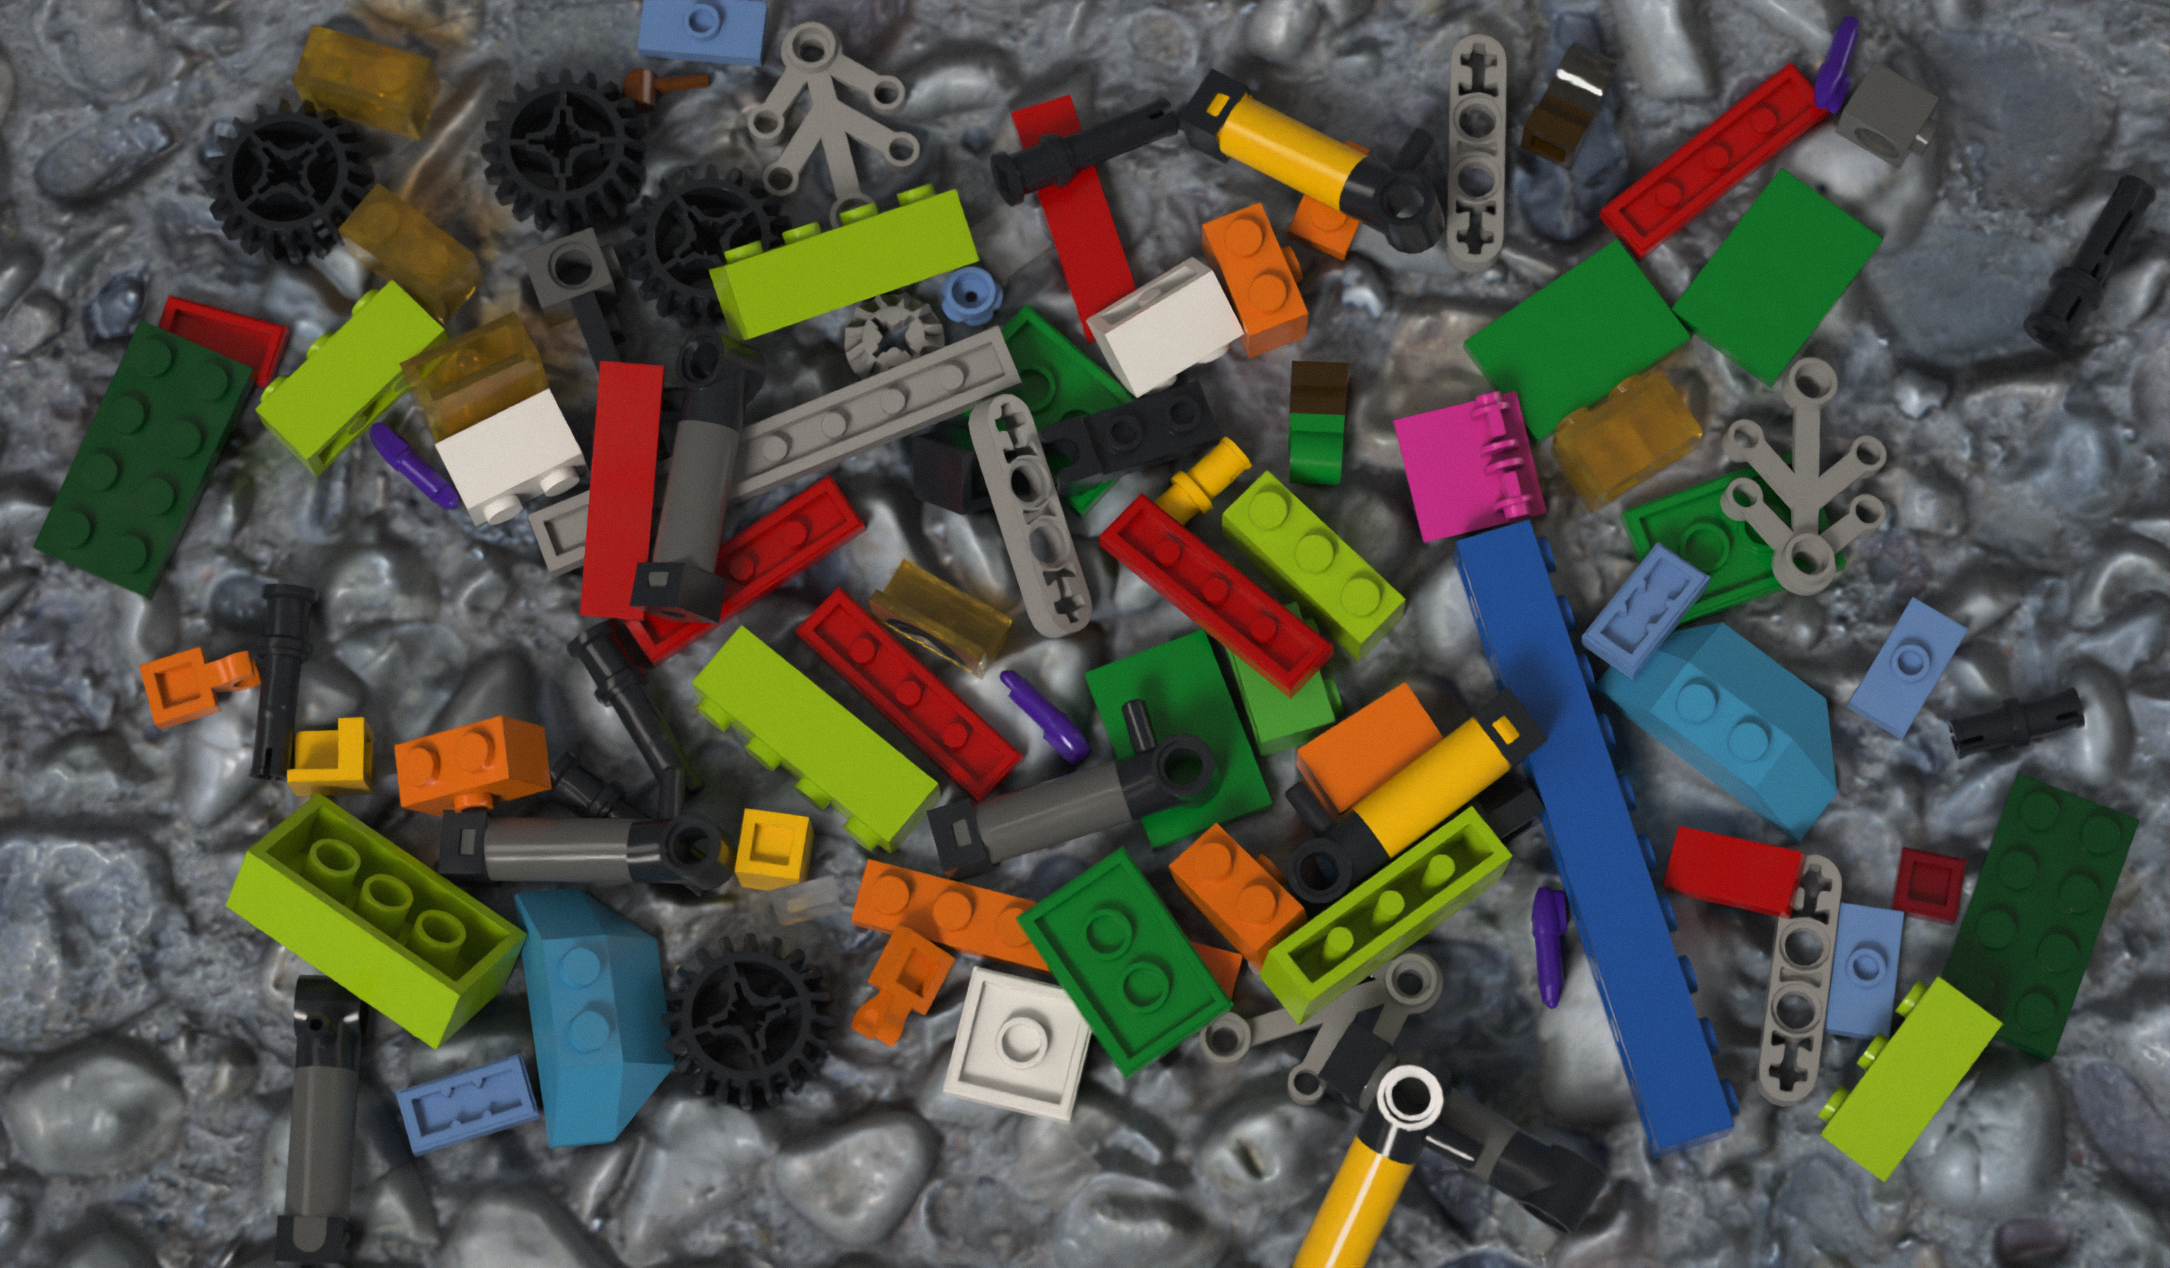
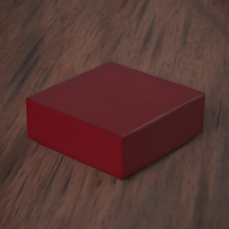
[1890,847,1967,926]

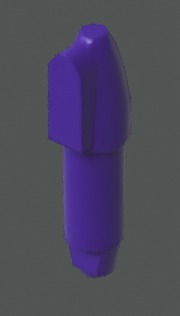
[1814,16,1860,114]
[369,423,459,510]
[999,670,1092,767]
[1531,887,1567,1009]

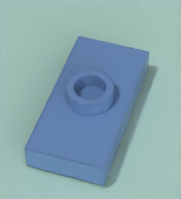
[637,0,768,67]
[1581,542,1710,680]
[1846,597,1968,740]
[1823,902,1904,1040]
[396,1053,541,1157]

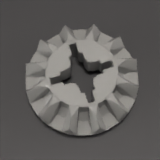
[844,292,945,380]

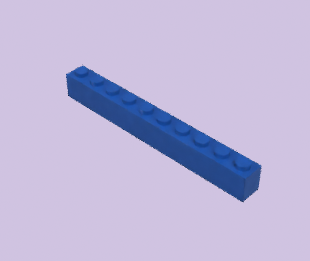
[1453,519,1740,1159]

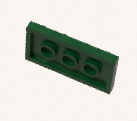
[33,320,258,601]
[1940,773,2140,1061]

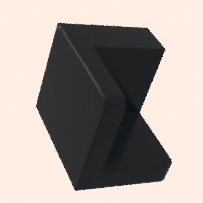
[913,425,1011,515]
[1456,773,1545,846]

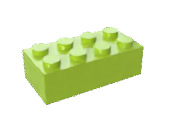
[225,792,528,1050]

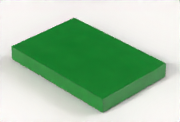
[1671,167,1883,388]
[1463,239,1691,446]
[960,303,1138,520]
[1620,452,1846,630]
[1084,629,1273,853]
[1016,846,1234,1081]

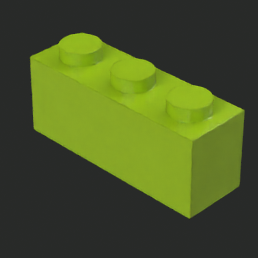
[255,280,453,477]
[1222,470,1406,663]
[1817,976,2003,1183]

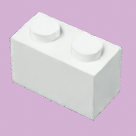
[1086,256,1245,398]
[435,388,589,526]

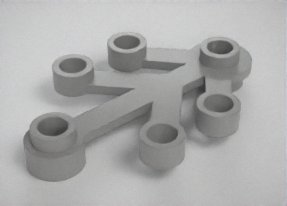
[747,22,921,229]
[1720,357,1887,596]
[1199,950,1443,1105]

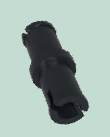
[1948,687,2085,760]

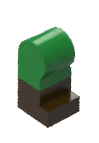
[1288,361,1349,486]

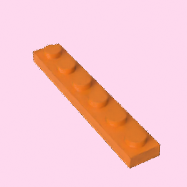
[851,859,1243,1001]

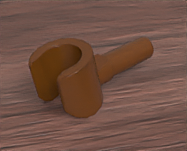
[622,68,709,113]

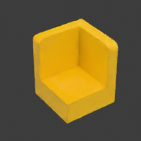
[287,717,373,796]
[735,808,814,896]

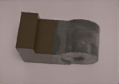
[1520,42,1619,171]

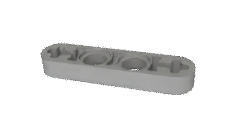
[1445,34,1507,274]
[968,394,1092,638]
[1756,854,1842,1107]

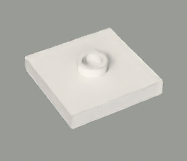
[943,966,1092,1125]

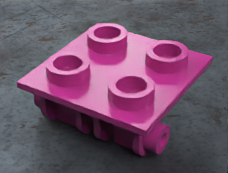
[1393,391,1547,543]

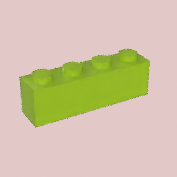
[709,183,979,341]
[691,625,941,856]
[1259,806,1513,1026]

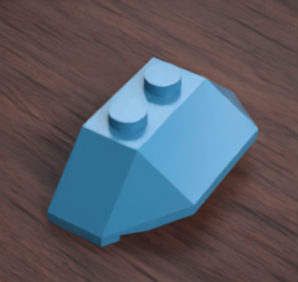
[1592,622,1837,845]
[514,888,675,1149]

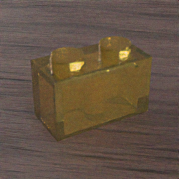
[292,25,441,141]
[338,183,485,326]
[399,311,551,444]
[1550,370,1703,514]

